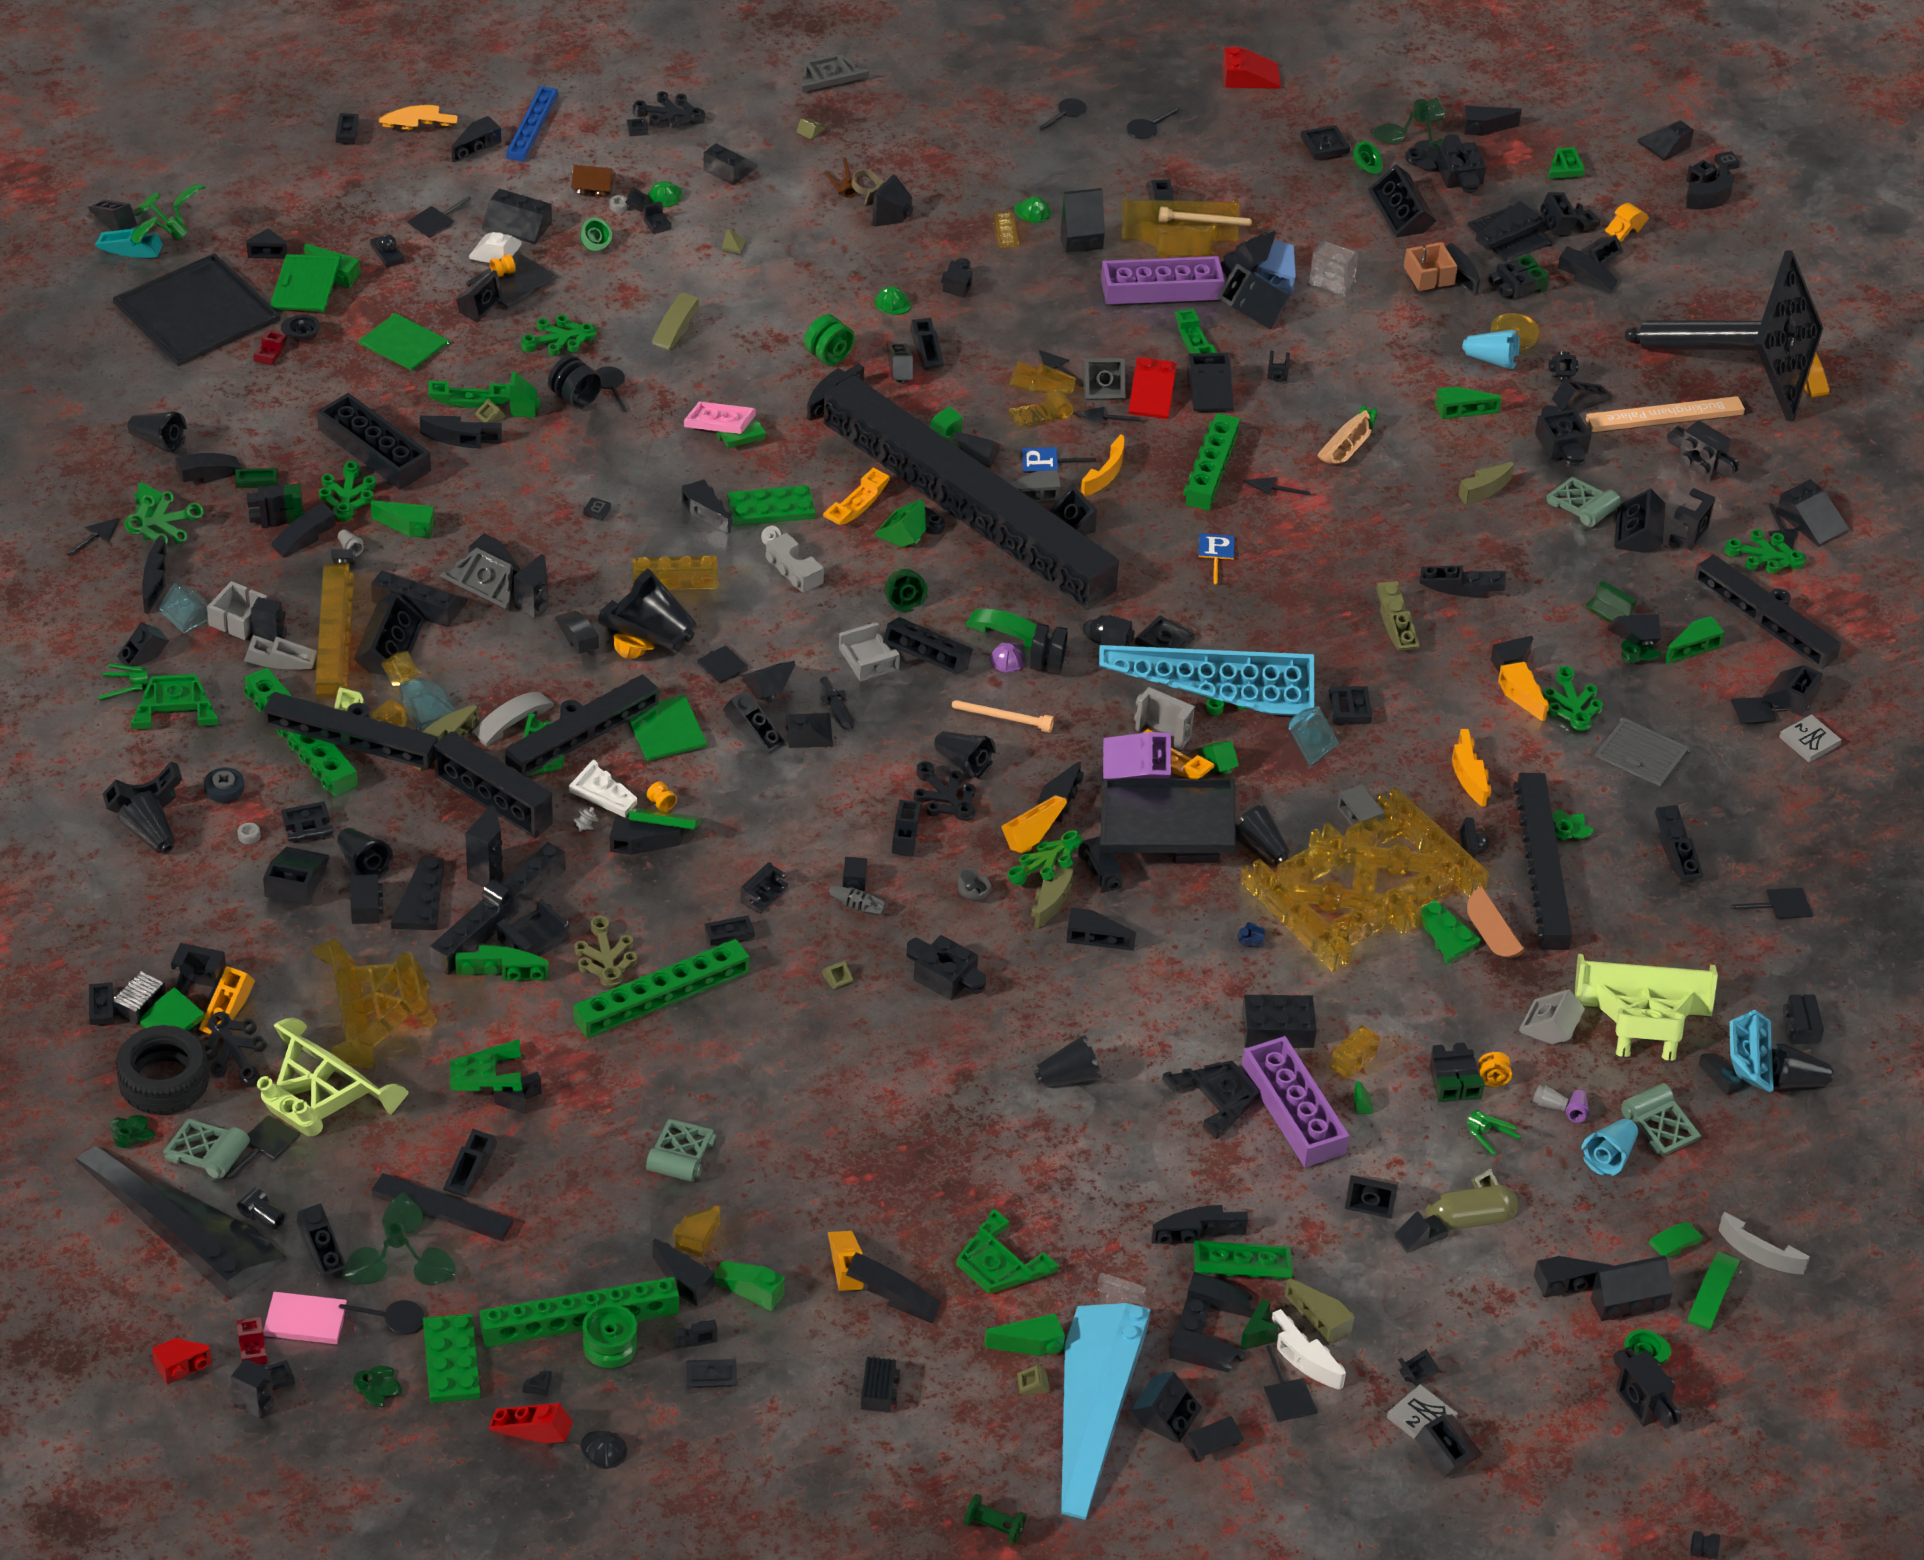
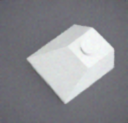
[469,232,522,263]

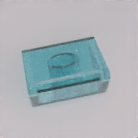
[158,582,210,633]

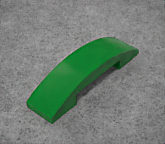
[1175,309,1217,353]
[428,380,510,408]
[966,609,1052,648]
[1687,1251,1741,1331]

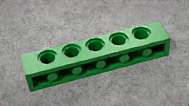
[1183,413,1240,511]

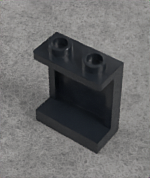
[497,899,570,957]

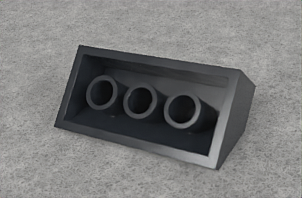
[1368,164,1437,238]
[371,570,468,628]
[354,591,425,678]

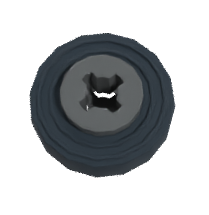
[204,767,245,803]

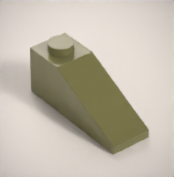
[1284,1278,1354,1344]

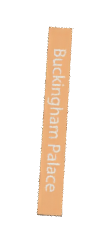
[1586,396,1745,432]

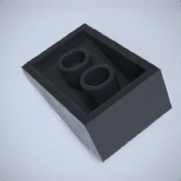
[1060,188,1105,252]
[1777,479,1849,547]

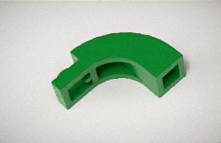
[929,407,963,448]

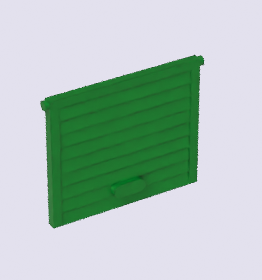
[270,254,341,313]
[358,313,450,371]
[628,695,707,763]

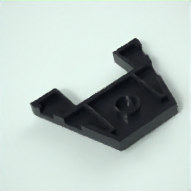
[1162,1060,1260,1139]

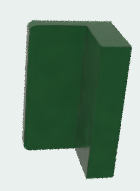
[1585,580,1636,623]

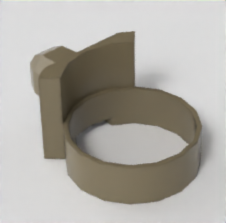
[851,169,883,206]

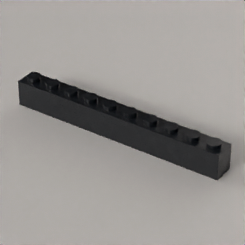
[1513,773,1572,950]

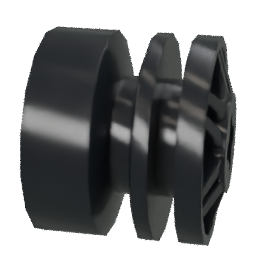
[548,355,603,409]

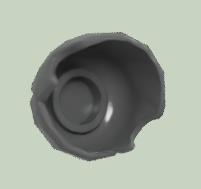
[957,868,992,901]

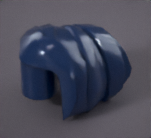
[1237,922,1266,947]

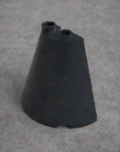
[598,568,697,654]

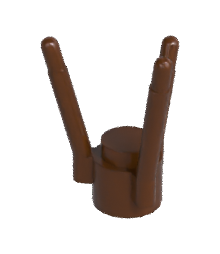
[825,157,859,198]

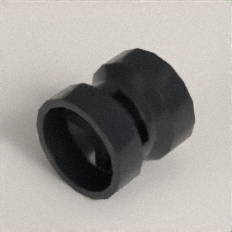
[1690,1531,1720,1560]

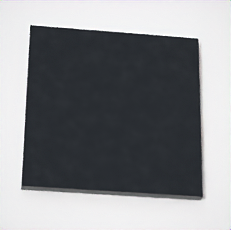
[113,253,281,366]
[1100,779,1235,853]

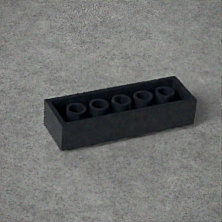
[317,393,431,490]
[434,731,553,838]

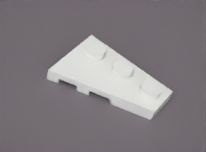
[569,759,637,817]

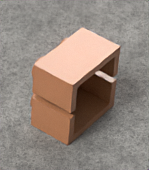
[1404,242,1457,291]

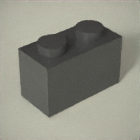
[1337,784,1385,836]

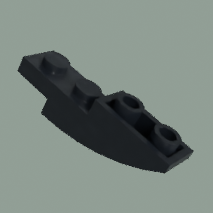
[807,363,864,421]
[420,415,502,449]
[1420,565,1506,598]
[1655,805,1704,880]
[1151,1205,1248,1244]

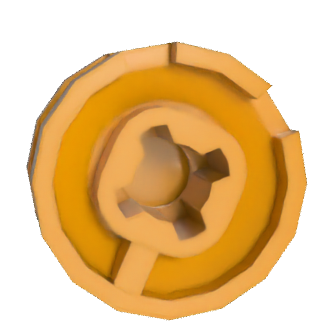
[1478,1052,1512,1087]

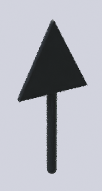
[1039,350,1083,387]
[1073,406,1141,424]
[1243,477,1311,495]
[1768,503,1797,550]
[67,518,119,556]

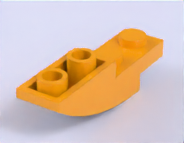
[378,105,457,130]
[1452,729,1491,807]

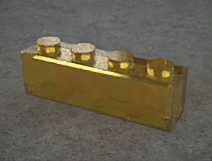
[632,555,718,590]

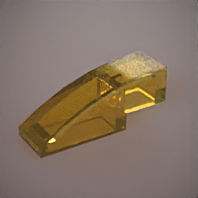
[1009,361,1076,394]

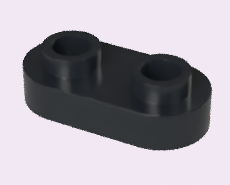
[925,507,945,535]

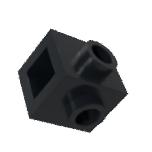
[1549,352,1578,380]

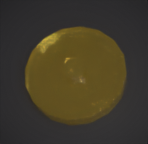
[1490,313,1540,351]

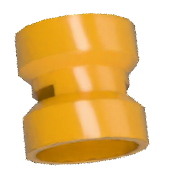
[489,254,516,278]
[647,781,677,812]

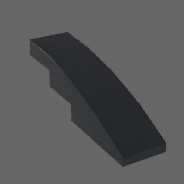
[142,538,167,614]
[846,1252,941,1324]

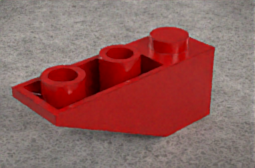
[488,1403,573,1444]

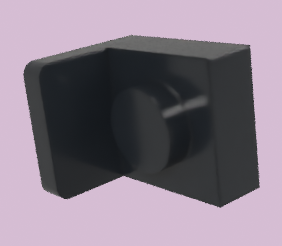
[644,201,671,234]

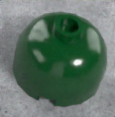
[884,569,928,612]

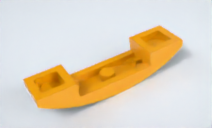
[1081,434,1125,497]
[823,468,890,525]
[1143,729,1214,779]

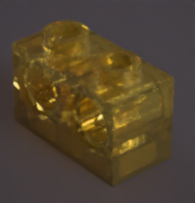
[1330,1025,1380,1080]

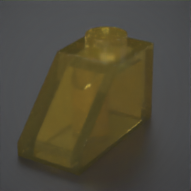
[673,1205,721,1257]

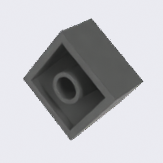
[1082,358,1126,399]

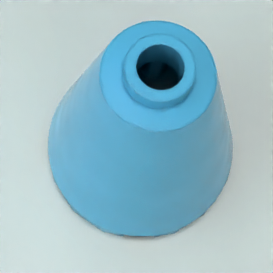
[1463,330,1520,369]
[1582,1119,1638,1176]

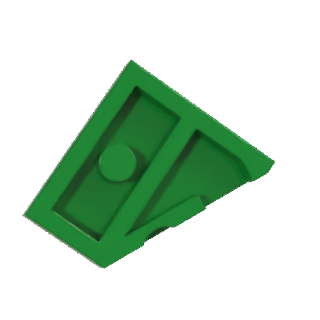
[1548,147,1585,179]

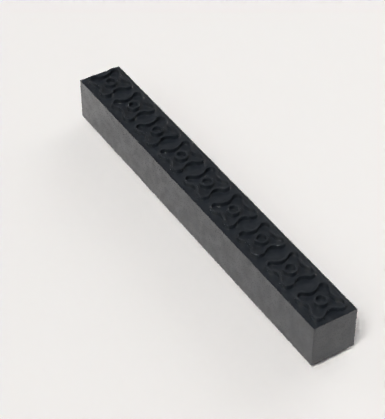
[824,375,1119,610]

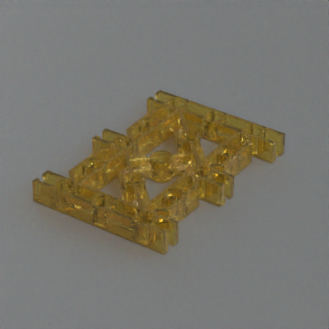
[1241,787,1490,972]

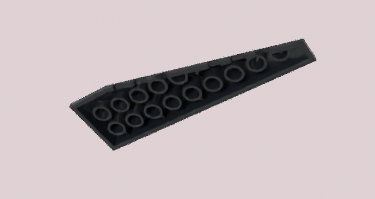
[76,1146,287,1300]

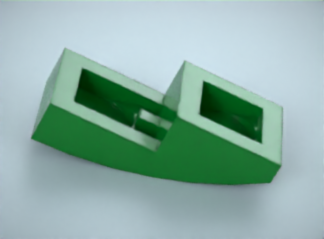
[1649,1221,1703,1258]

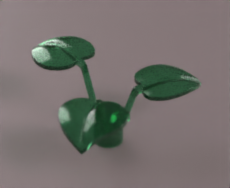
[1370,98,1445,150]
[342,1192,456,1285]

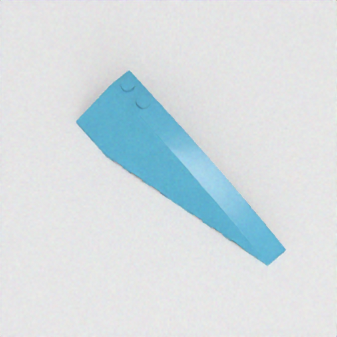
[1099,645,1314,716]
[1061,1303,1150,1520]

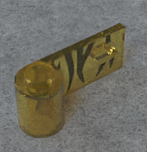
[1008,388,1074,427]

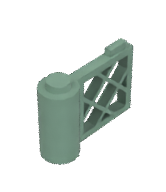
[1547,477,1621,527]
[1621,1083,1701,1157]
[163,1119,250,1178]
[646,1119,717,1182]

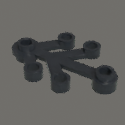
[633,91,706,129]
[914,761,976,821]
[204,1012,267,1087]

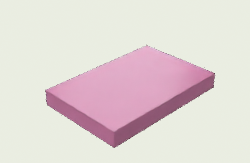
[684,401,756,434]
[263,1292,347,1344]

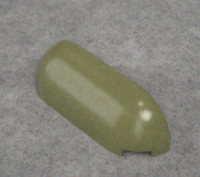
[1425,1185,1519,1230]

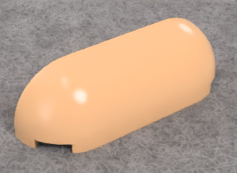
[1318,410,1371,464]

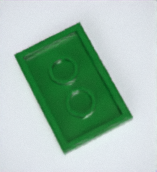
[628,807,702,829]

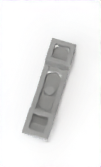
[472,692,554,747]
[1718,1212,1810,1274]

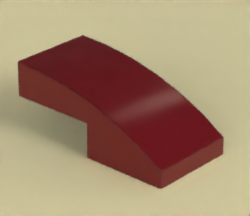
[253,330,288,365]
[236,1317,267,1364]

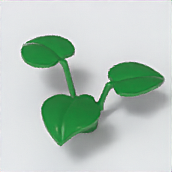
[131,184,206,245]

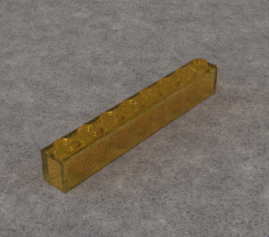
[315,564,354,699]

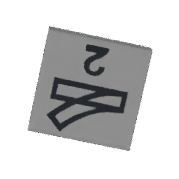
[1779,714,1842,763]
[1387,1385,1458,1439]

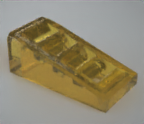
[993,211,1019,248]

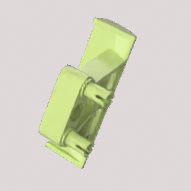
[1575,954,1718,1061]
[257,1017,408,1136]

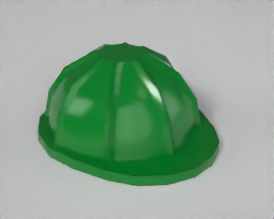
[1353,141,1382,175]
[648,180,682,208]
[1014,196,1051,223]
[580,217,612,252]
[874,286,911,315]
[1624,1329,1671,1364]

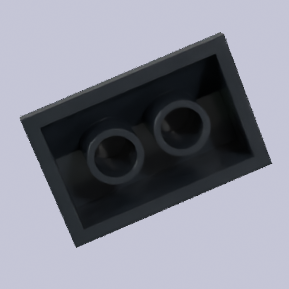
[482,188,552,244]
[1614,488,1666,553]
[465,805,504,887]
[1591,1255,1672,1321]

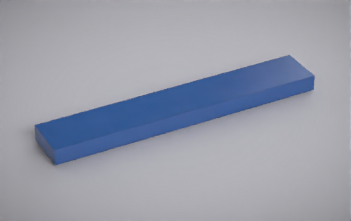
[506,86,558,162]

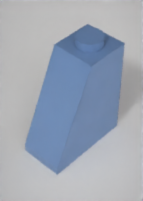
[1257,240,1296,293]

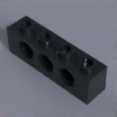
[883,617,973,675]

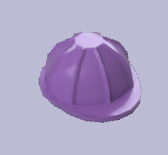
[990,642,1026,672]

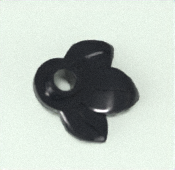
[1405,140,1438,170]

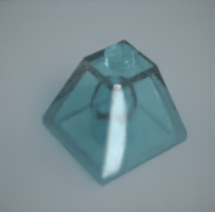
[400,678,456,730]
[1289,706,1339,766]

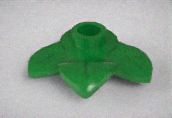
[1552,809,1594,840]

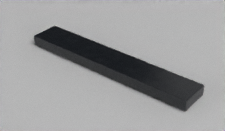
[371,1173,513,1242]

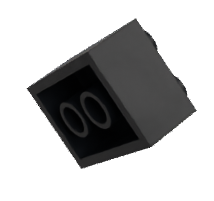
[1242,995,1317,1048]

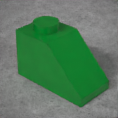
[510,372,541,418]
[1196,741,1239,775]

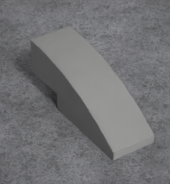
[244,635,317,670]

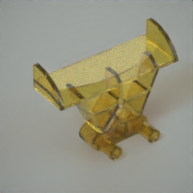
[1121,196,1240,259]
[312,937,438,1067]

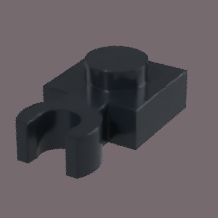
[1574,203,1600,231]
[674,1319,717,1348]

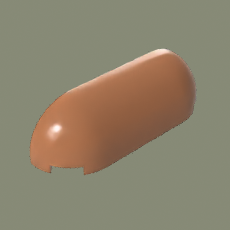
[1467,886,1525,958]

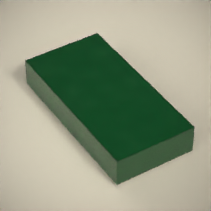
[235,468,278,488]

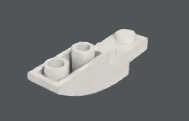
[1271,1309,1346,1390]

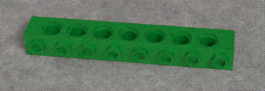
[243,667,358,797]
[573,939,750,1039]
[479,1277,679,1348]

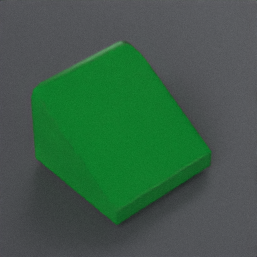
[1353,1081,1373,1114]

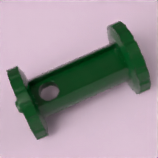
[963,1493,1027,1545]

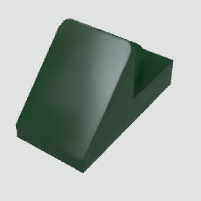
[1240,1298,1279,1350]

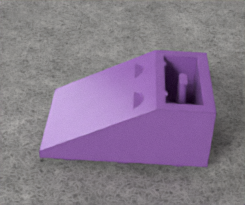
[1103,732,1171,779]

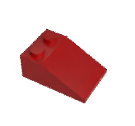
[1222,46,1281,89]
[1128,357,1177,419]

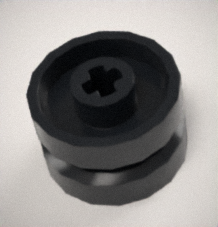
[1030,623,1068,674]

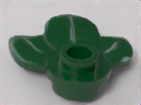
[1621,640,1661,664]
[110,1115,156,1148]
[353,1365,402,1408]

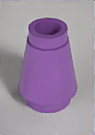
[1566,1090,1589,1123]

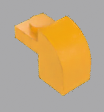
[1605,203,1649,243]

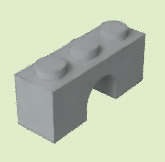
[765,533,824,593]

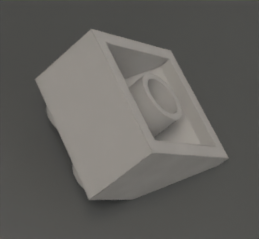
[1519,989,1585,1044]

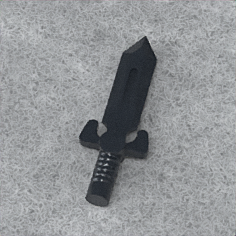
[820,676,854,730]

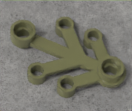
[574,916,637,987]

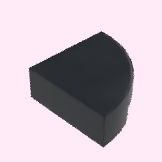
[522,1371,552,1396]

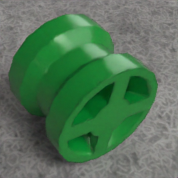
[1359,405,1378,428]

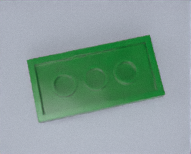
[727,485,816,526]
[1193,1241,1293,1279]
[423,1313,480,1403]

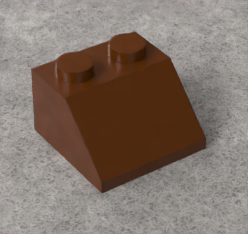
[571,164,616,196]

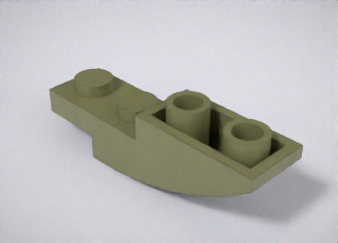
[1376,581,1420,651]
[414,705,479,771]
[1031,852,1074,929]

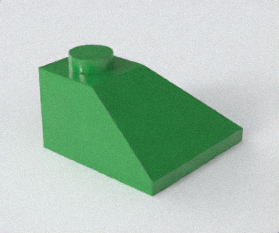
[874,499,926,547]

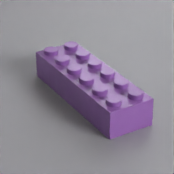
[1101,256,1225,304]
[1241,1036,1350,1168]

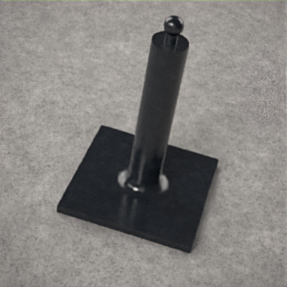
[1625,250,1824,421]

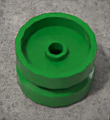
[804,314,855,366]
[582,1304,637,1368]

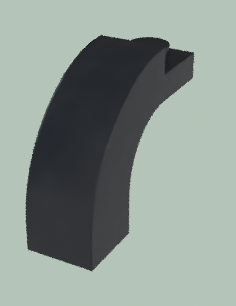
[1686,162,1735,210]
[103,761,182,813]

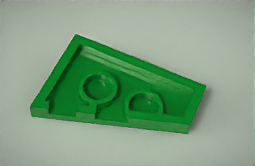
[1417,899,1481,965]

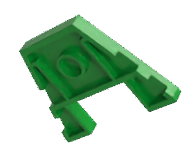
[131,674,218,730]
[450,1039,522,1091]
[956,1208,1059,1294]

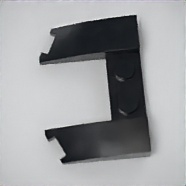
[1169,1272,1256,1373]

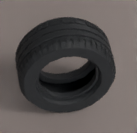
[116,1025,209,1115]

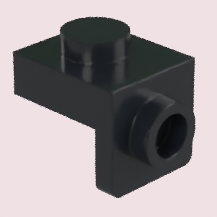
[1398,1349,1440,1387]

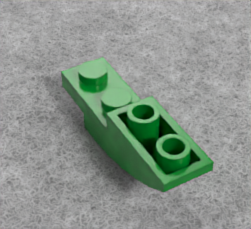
[456,945,549,981]

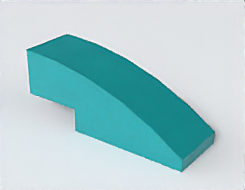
[95,228,163,258]

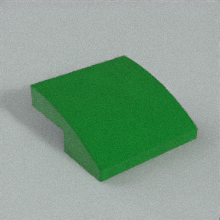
[715,417,766,448]
[139,987,205,1031]

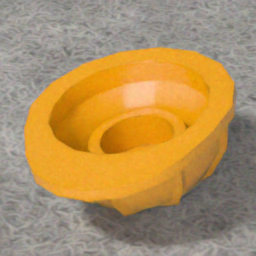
[614,634,654,659]

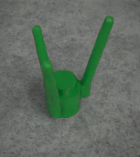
[98,663,148,700]
[1467,1110,1521,1155]

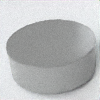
[610,195,629,213]
[237,823,261,844]

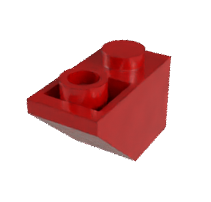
[152,1338,212,1384]

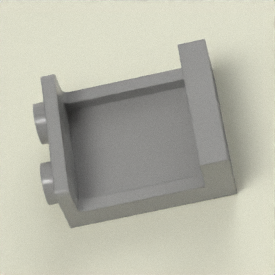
[839,622,900,682]
[1134,687,1195,750]

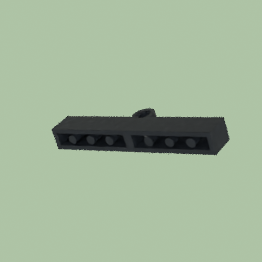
[1694,554,1841,669]
[505,674,659,776]
[263,692,438,770]
[430,842,566,975]

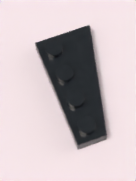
[391,857,444,930]

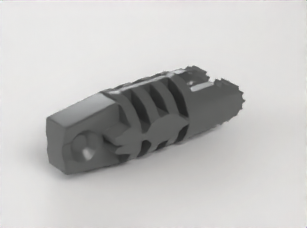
[829,885,887,916]

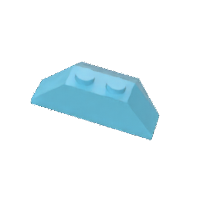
[1729,1010,1773,1092]

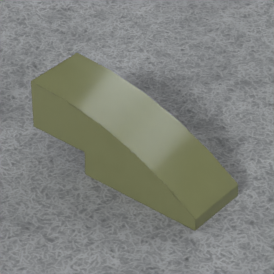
[652,292,699,350]
[1459,462,1514,506]

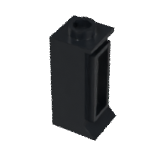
[1078,836,1124,893]

